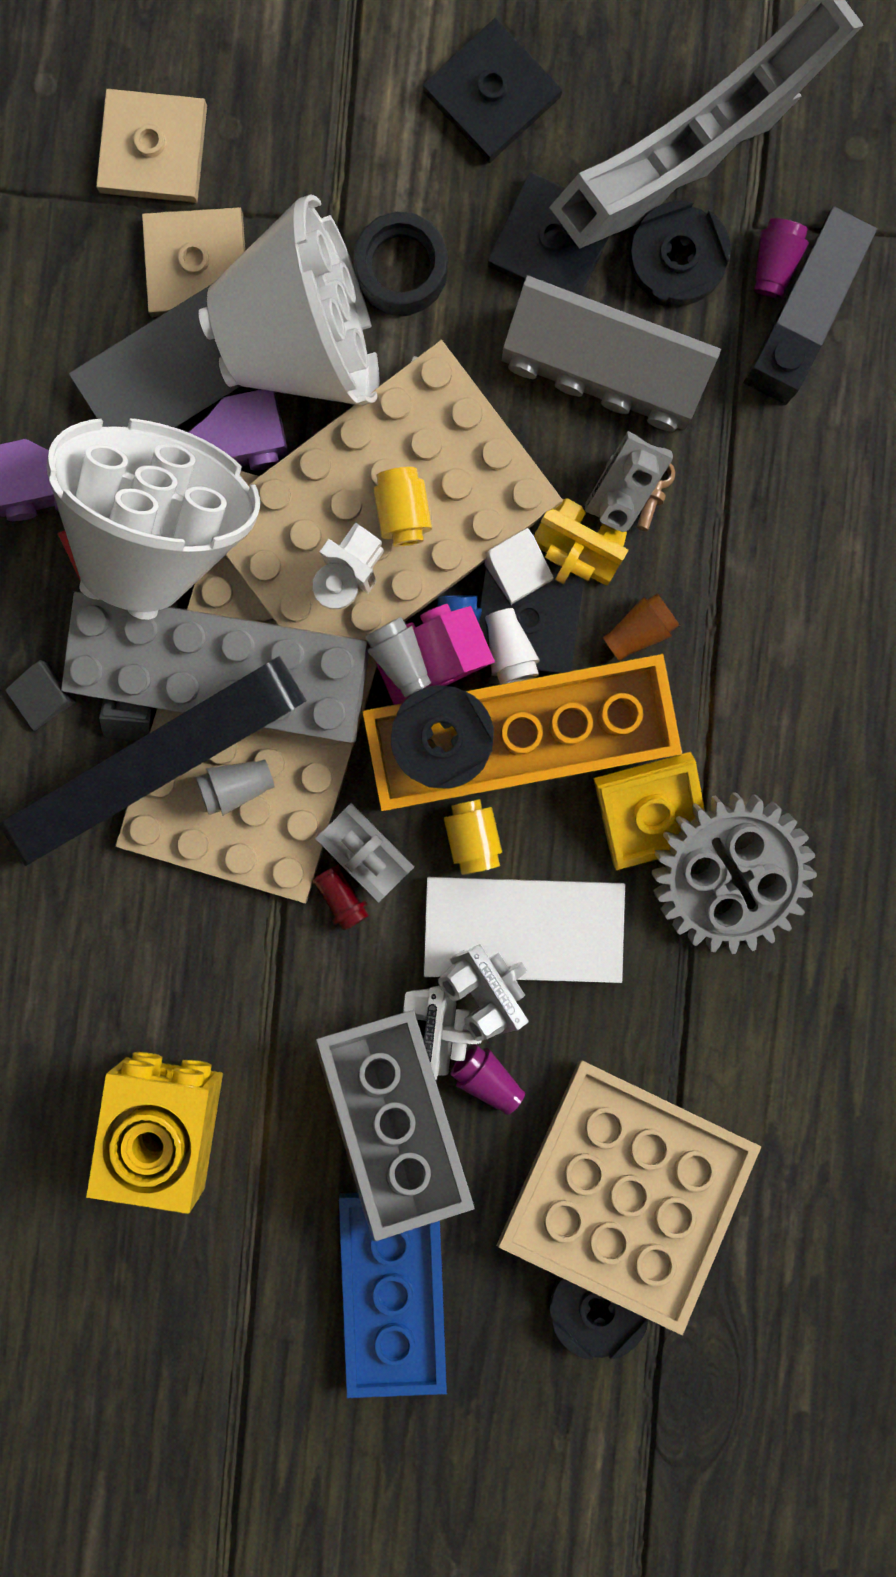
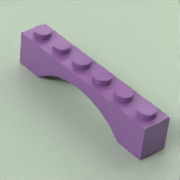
[0,389,289,521]

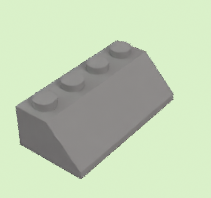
[502,275,721,432]
[315,1010,475,1241]

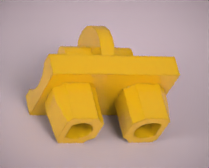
[534,498,628,586]

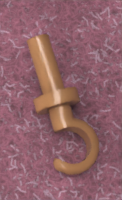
[637,463,675,531]

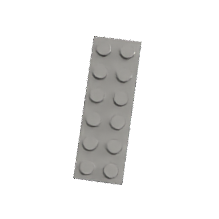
[61,592,370,743]

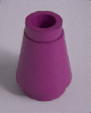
[754,218,809,298]
[451,1044,525,1115]

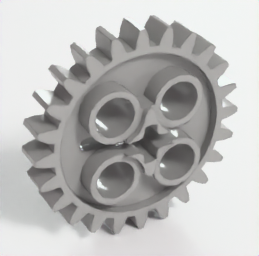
[652,793,817,954]

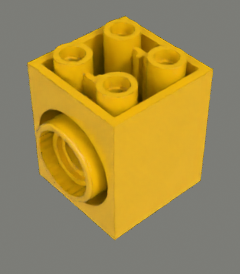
[86,1052,223,1214]

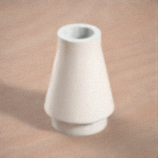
[485,608,540,685]

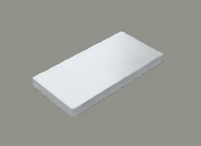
[424,877,625,983]

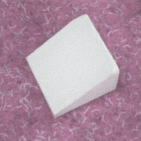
[485,528,554,605]

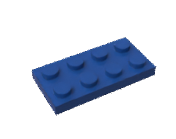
[339,1193,447,1398]

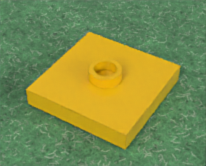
[594,752,705,870]

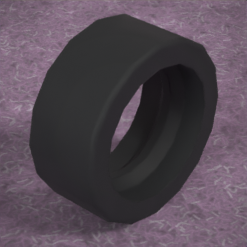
[353,211,448,316]

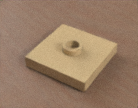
[96,89,207,203]
[142,207,245,317]

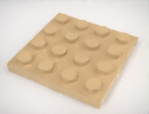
[497,1061,761,1336]

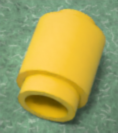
[373,467,432,547]
[444,799,502,875]

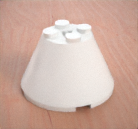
[199,195,379,406]
[46,418,260,620]

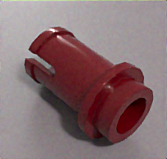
[312,864,369,931]

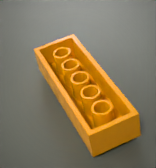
[363,654,682,811]

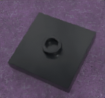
[423,18,562,163]
[488,172,610,296]
[479,567,584,674]

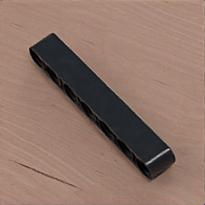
[0,656,307,866]

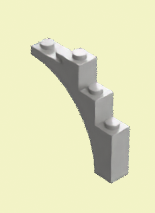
[549,0,864,249]

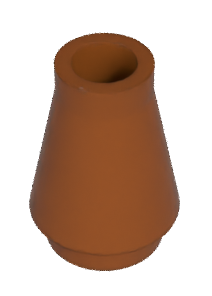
[603,593,680,661]

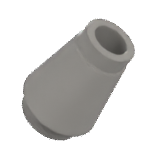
[365,617,431,697]
[196,759,275,816]

